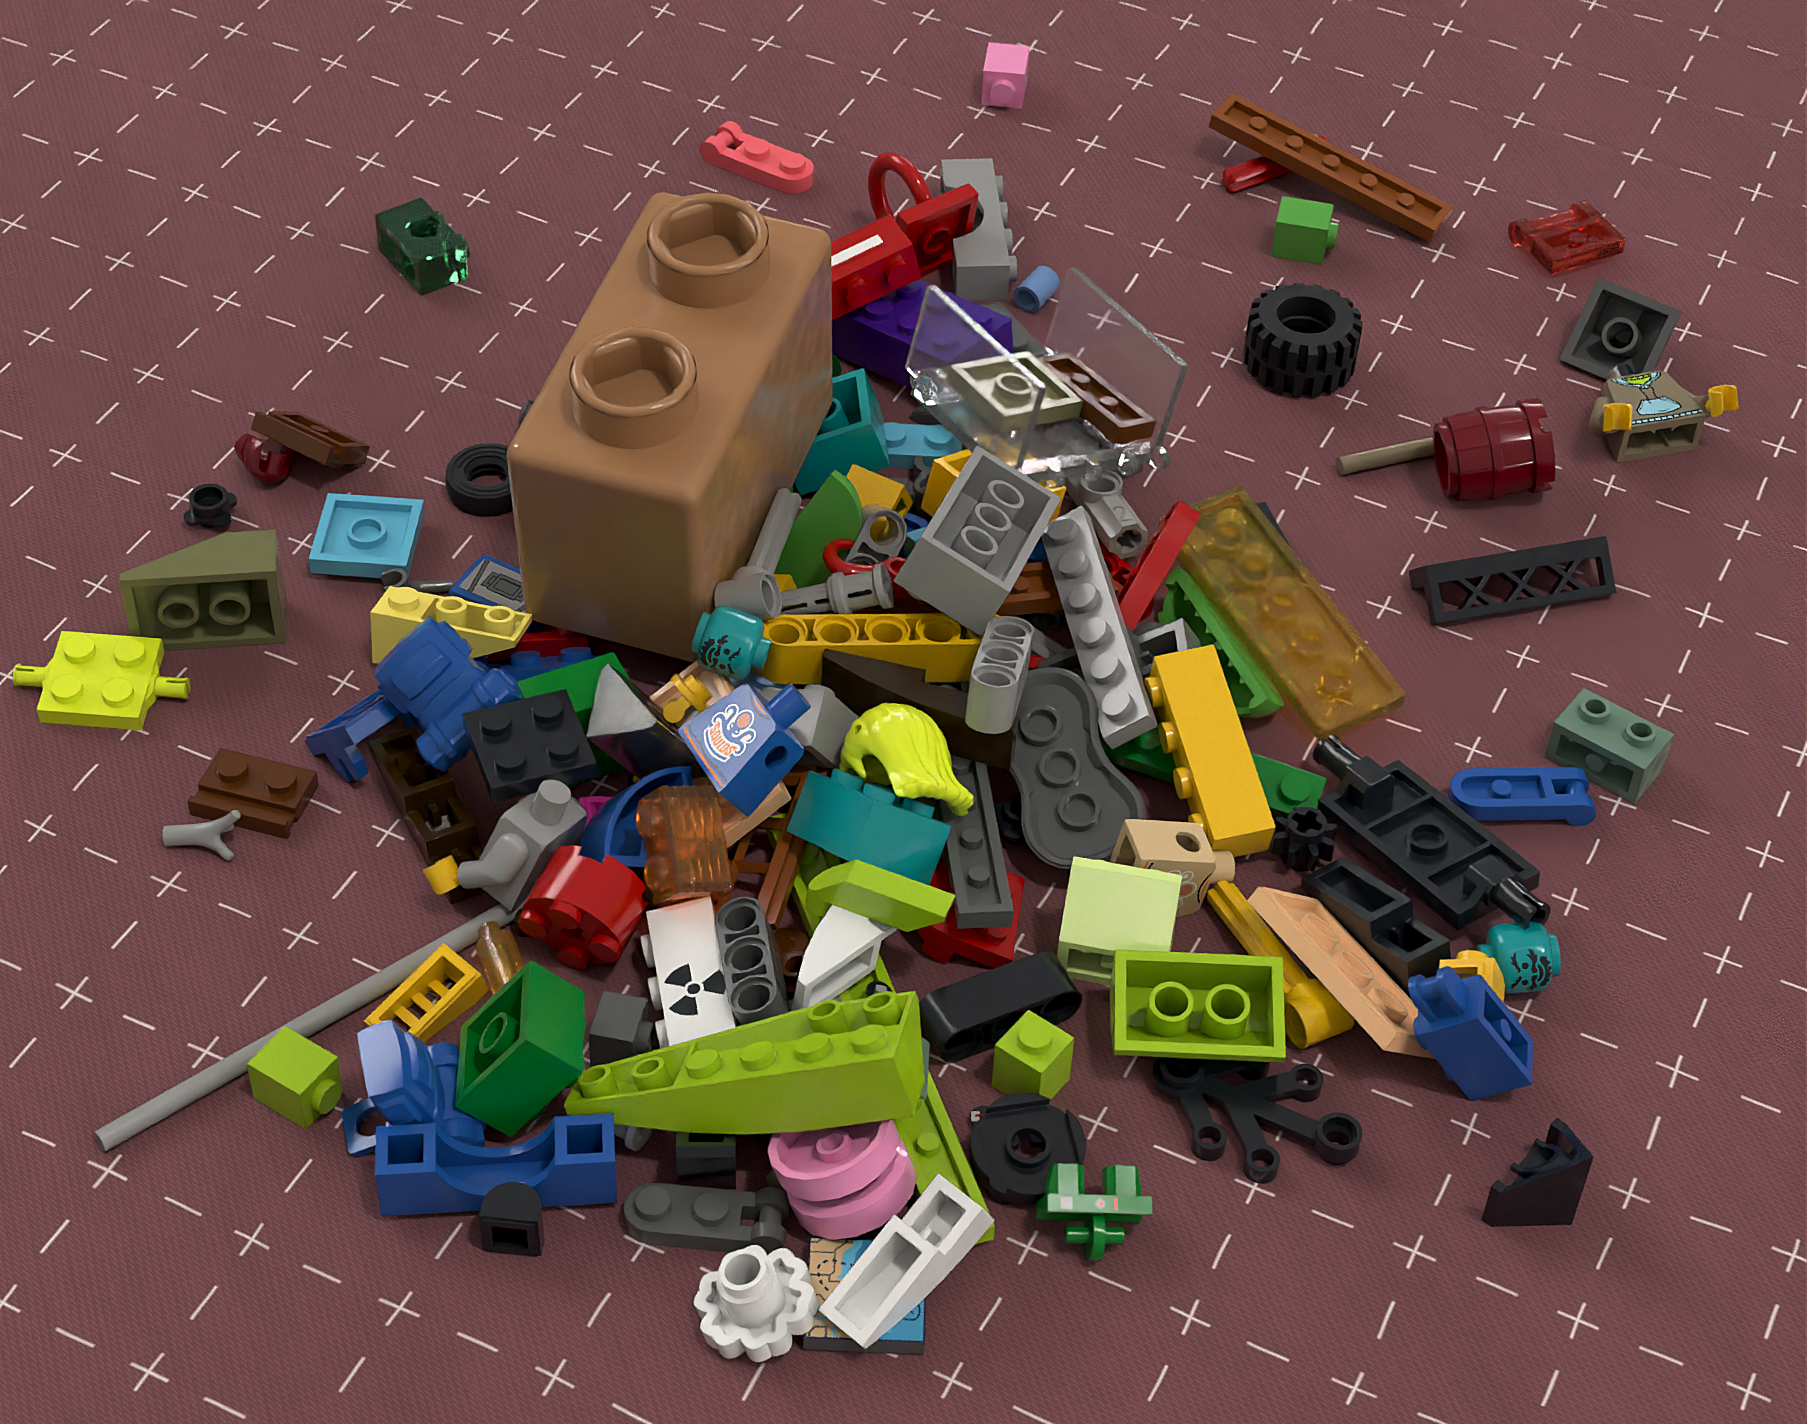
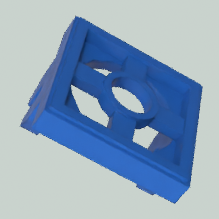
[304,689,426,783]

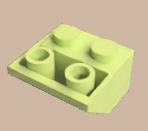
[1057,856,1183,986]

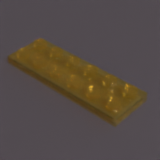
[1158,485,1407,741]

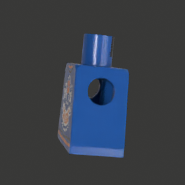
[677,683,811,817]

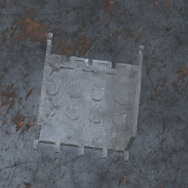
[905,267,1189,489]

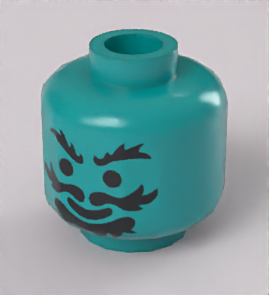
[691,605,772,681]
[1476,921,1561,994]

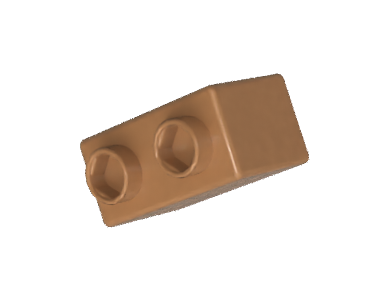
[506,192,833,662]

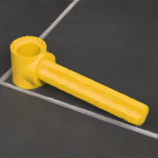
[1207,880,1354,1049]

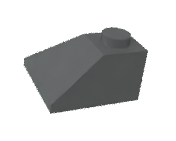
[1559,277,1682,380]

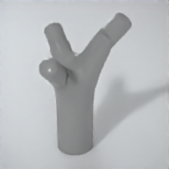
[162,810,241,861]

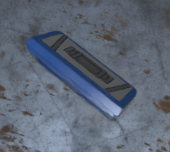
[448,555,547,632]

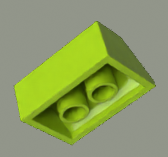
[1110,949,1286,1063]

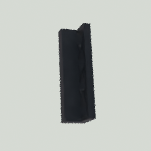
[1409,536,1617,624]

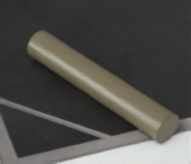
[1335,437,1434,475]

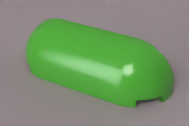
[774,469,863,589]
[1158,566,1284,718]

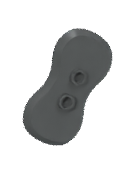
[1010,667,1146,869]

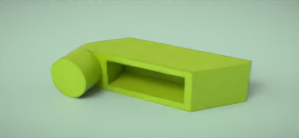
[806,859,955,932]

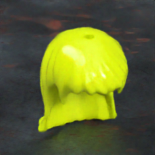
[839,703,974,817]

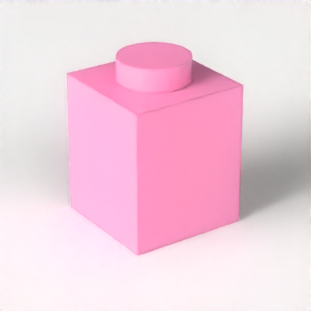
[981,42,1030,109]

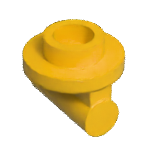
[663,673,713,723]

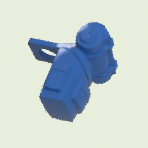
[374,616,524,772]
[342,1019,486,1158]

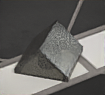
[586,663,708,780]

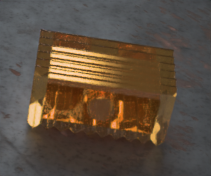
[636,785,734,905]

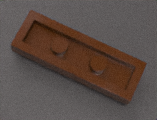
[1036,352,1156,445]

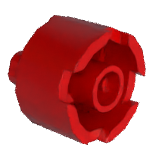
[518,845,648,971]

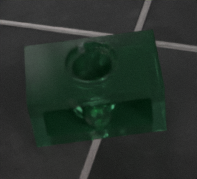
[375,197,470,296]

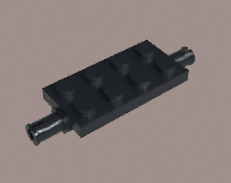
[1313,735,1551,930]

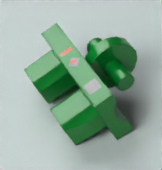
[1036,1163,1152,1261]

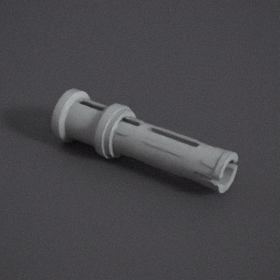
[762,563,894,622]

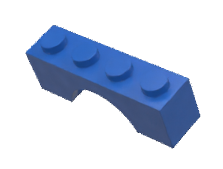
[375,1113,617,1216]

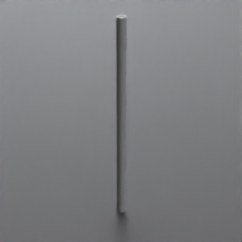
[93,901,525,1152]

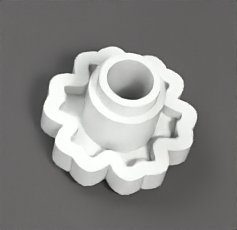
[694,1245,819,1362]

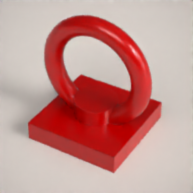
[868,152,979,277]

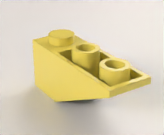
[370,586,532,664]

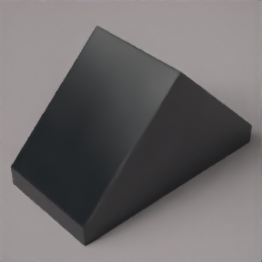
[676,1131,736,1189]

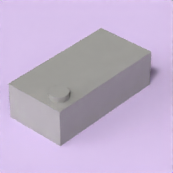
[893,445,1061,636]

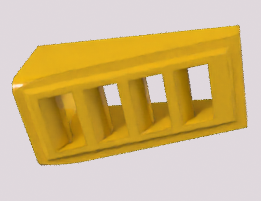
[364,943,489,1043]

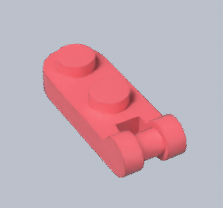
[699,121,814,194]

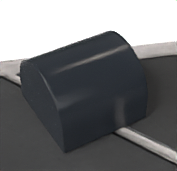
[479,1182,544,1256]

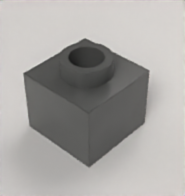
[588,990,656,1067]

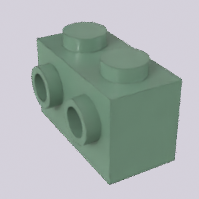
[1545,688,1674,804]

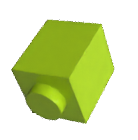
[991,1010,1074,1100]
[247,1026,343,1129]

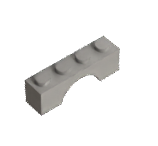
[939,158,1017,301]

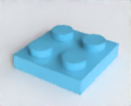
[308,493,425,578]

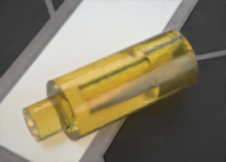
[476,921,525,995]

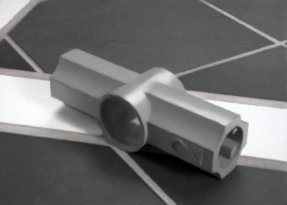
[1053,443,1148,559]

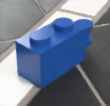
[1408,966,1534,1101]

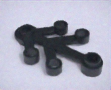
[1152,1057,1362,1184]

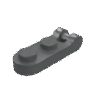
[624,1183,790,1255]

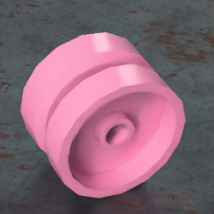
[767,1119,917,1240]

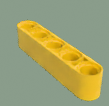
[759,613,1000,684]

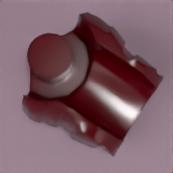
[234,434,296,485]

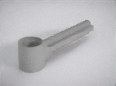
[714,488,802,620]

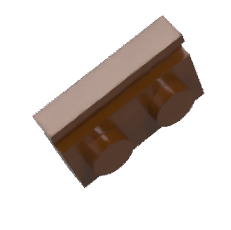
[251,411,370,469]
[188,748,319,839]

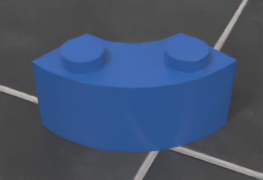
[578,766,696,876]

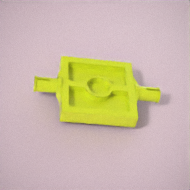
[13,631,190,731]

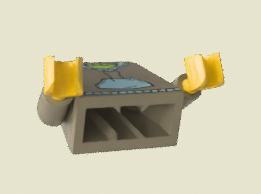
[1588,364,1739,463]

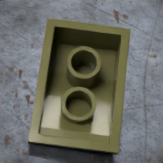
[119,529,287,651]

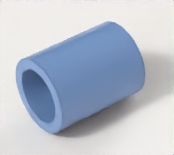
[1013,266,1060,313]

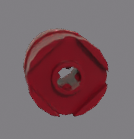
[1433,397,1556,501]

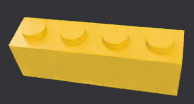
[1144,644,1276,857]

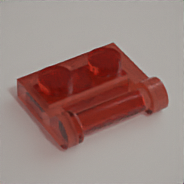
[1508,201,1626,274]

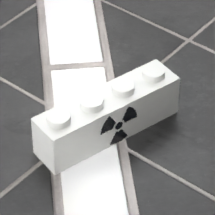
[641,896,739,1048]

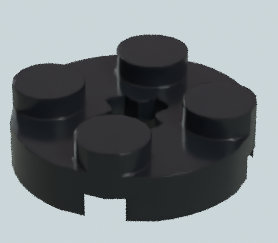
[969,1093,1086,1206]

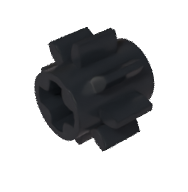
[1271,807,1337,872]

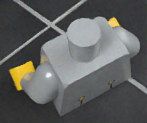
[423,780,588,911]

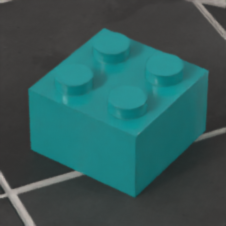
[794,368,890,496]
[786,768,952,885]

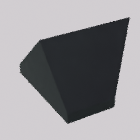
[1482,1118,1594,1227]

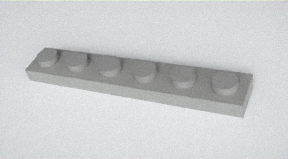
[1041,505,1158,749]

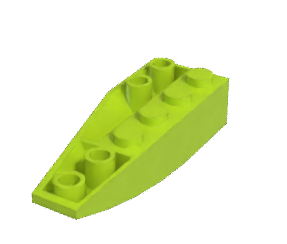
[564,991,925,1135]

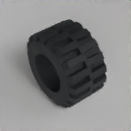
[1243,283,1363,397]

